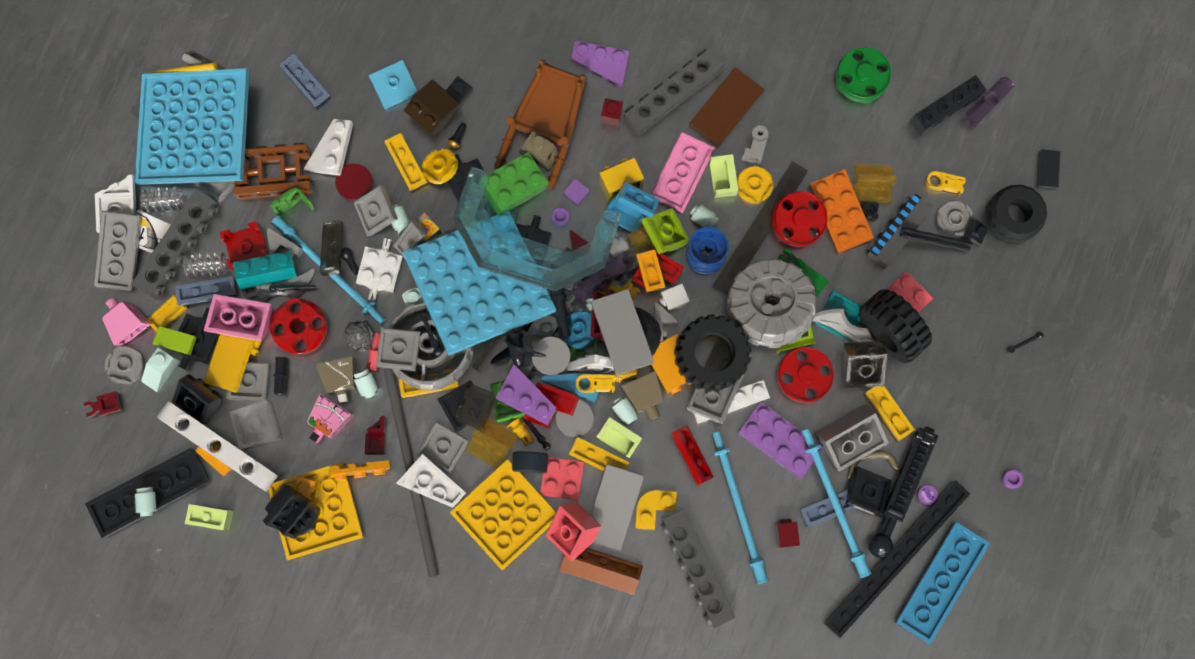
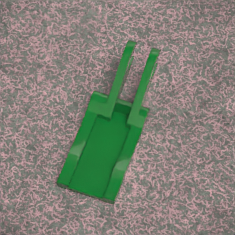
[778,248,829,296]

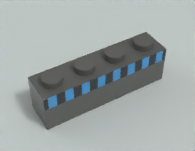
[866,193,933,269]

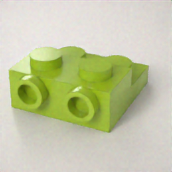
[641,208,690,254]

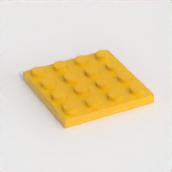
[450,459,556,571]
[268,462,364,561]

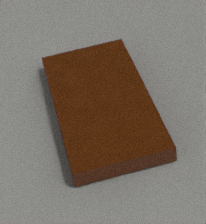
[689,67,765,147]

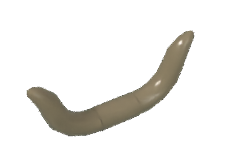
[847,450,901,479]

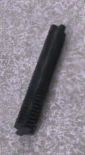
[900,227,972,252]

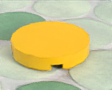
[422,148,458,184]
[737,166,773,204]

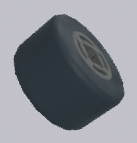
[512,451,548,473]

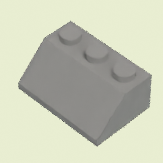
[816,404,888,472]

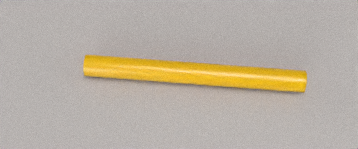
[149,62,218,73]

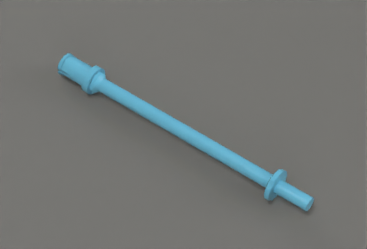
[271,215,386,324]
[802,428,872,578]
[712,431,769,584]

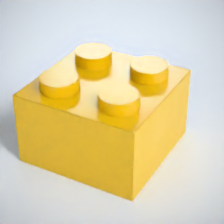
[599,158,644,202]

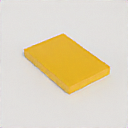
[204,334,255,393]

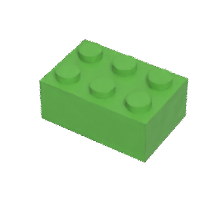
[478,152,549,215]

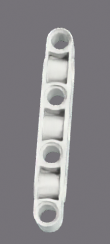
[156,401,278,492]

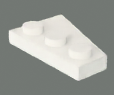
[304,119,354,176]
[396,454,466,508]

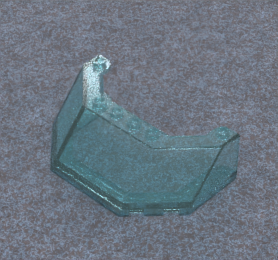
[453,167,622,291]

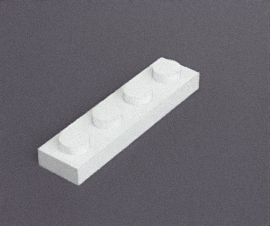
[693,380,770,424]

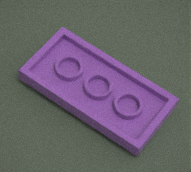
[738,402,824,479]

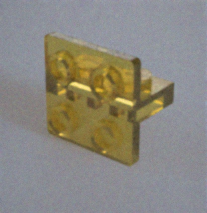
[854,164,897,204]
[466,418,518,469]

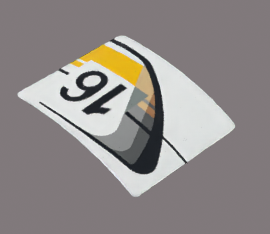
[135,210,171,253]

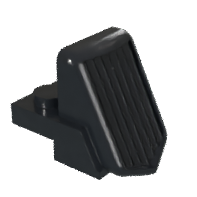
[263,484,320,539]

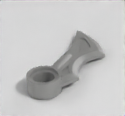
[240,268,315,302]
[813,308,877,356]

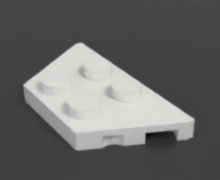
[95,175,136,233]
[562,355,614,374]

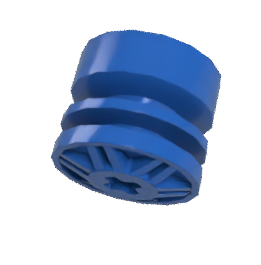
[686,227,729,274]

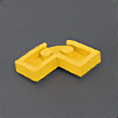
[635,490,677,530]

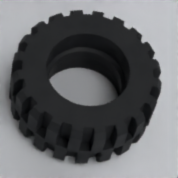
[858,289,932,363]
[674,314,752,392]

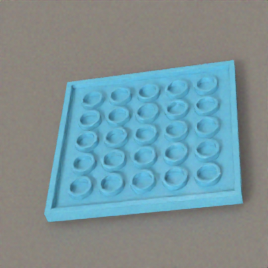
[135,68,249,185]
[403,211,556,356]

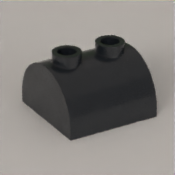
[172,374,221,425]

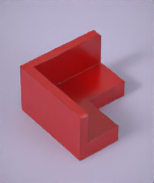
[631,247,684,289]
[524,382,579,429]

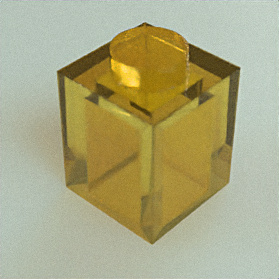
[627,227,653,254]

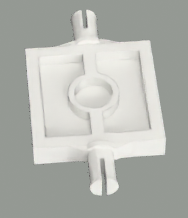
[356,238,403,302]

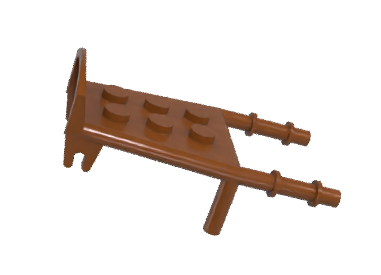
[494,60,587,189]

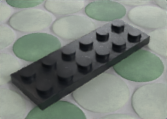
[85,448,210,538]

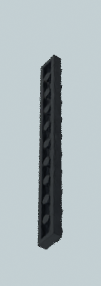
[824,480,971,638]

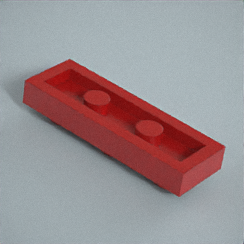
[671,425,714,485]

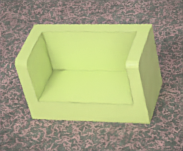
[709,154,738,198]
[597,417,642,459]
[185,504,233,530]

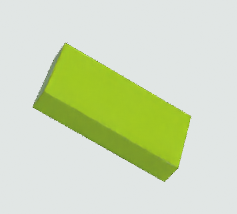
[153,326,197,355]

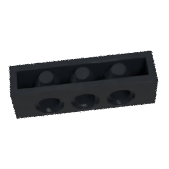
[909,75,987,136]

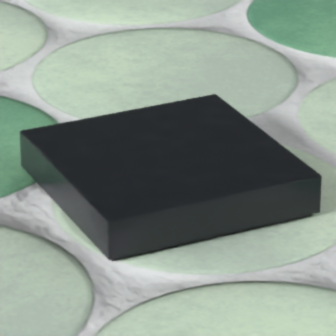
[437,380,490,433]
[845,466,892,517]

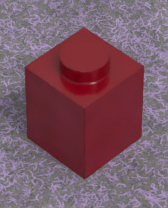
[601,98,623,126]
[775,518,800,548]

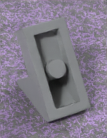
[267,228,304,258]
[654,303,678,343]

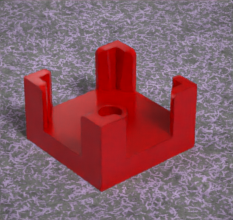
[219,221,270,271]

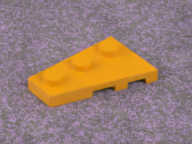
[328,460,390,481]

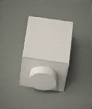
[659,284,690,312]

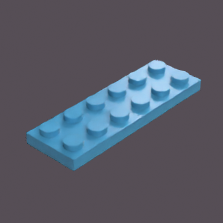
[895,522,990,645]

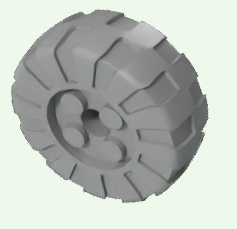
[727,259,817,348]
[389,301,474,390]

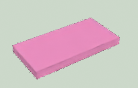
[650,132,715,215]

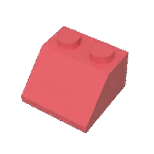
[546,502,601,561]

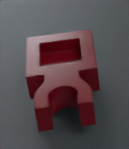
[84,391,122,417]

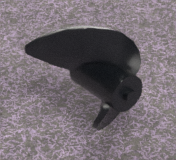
[490,330,546,367]

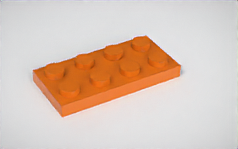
[810,169,874,254]

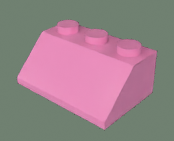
[204,294,275,341]

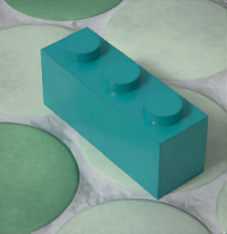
[233,251,297,290]

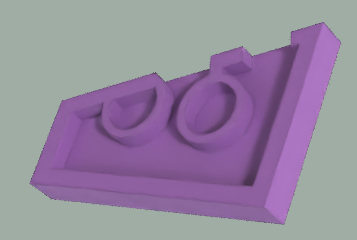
[571,41,629,88]
[496,364,557,426]

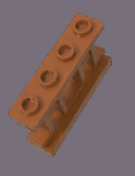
[233,142,313,199]

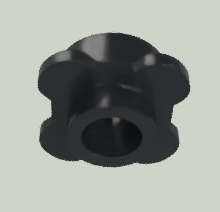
[860,201,879,220]

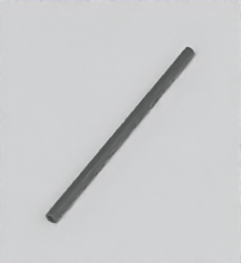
[383,368,438,577]

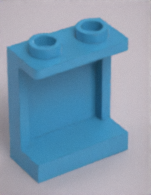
[603,182,660,234]

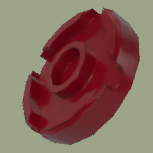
[335,163,374,201]

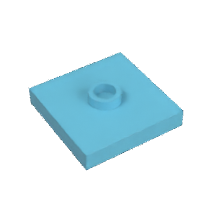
[369,60,418,109]

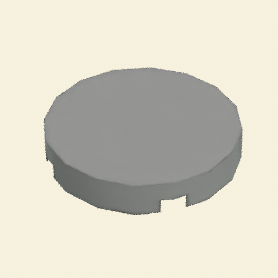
[935,200,975,238]
[532,337,570,376]
[104,346,145,384]
[556,400,594,438]

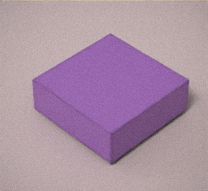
[563,178,590,206]

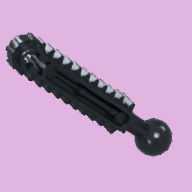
[868,426,938,558]

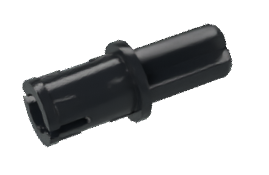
[273,357,289,396]

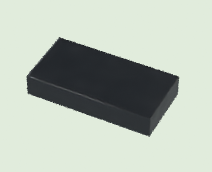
[1038,149,1060,189]

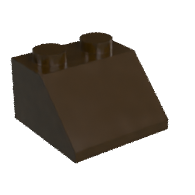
[404,80,461,135]

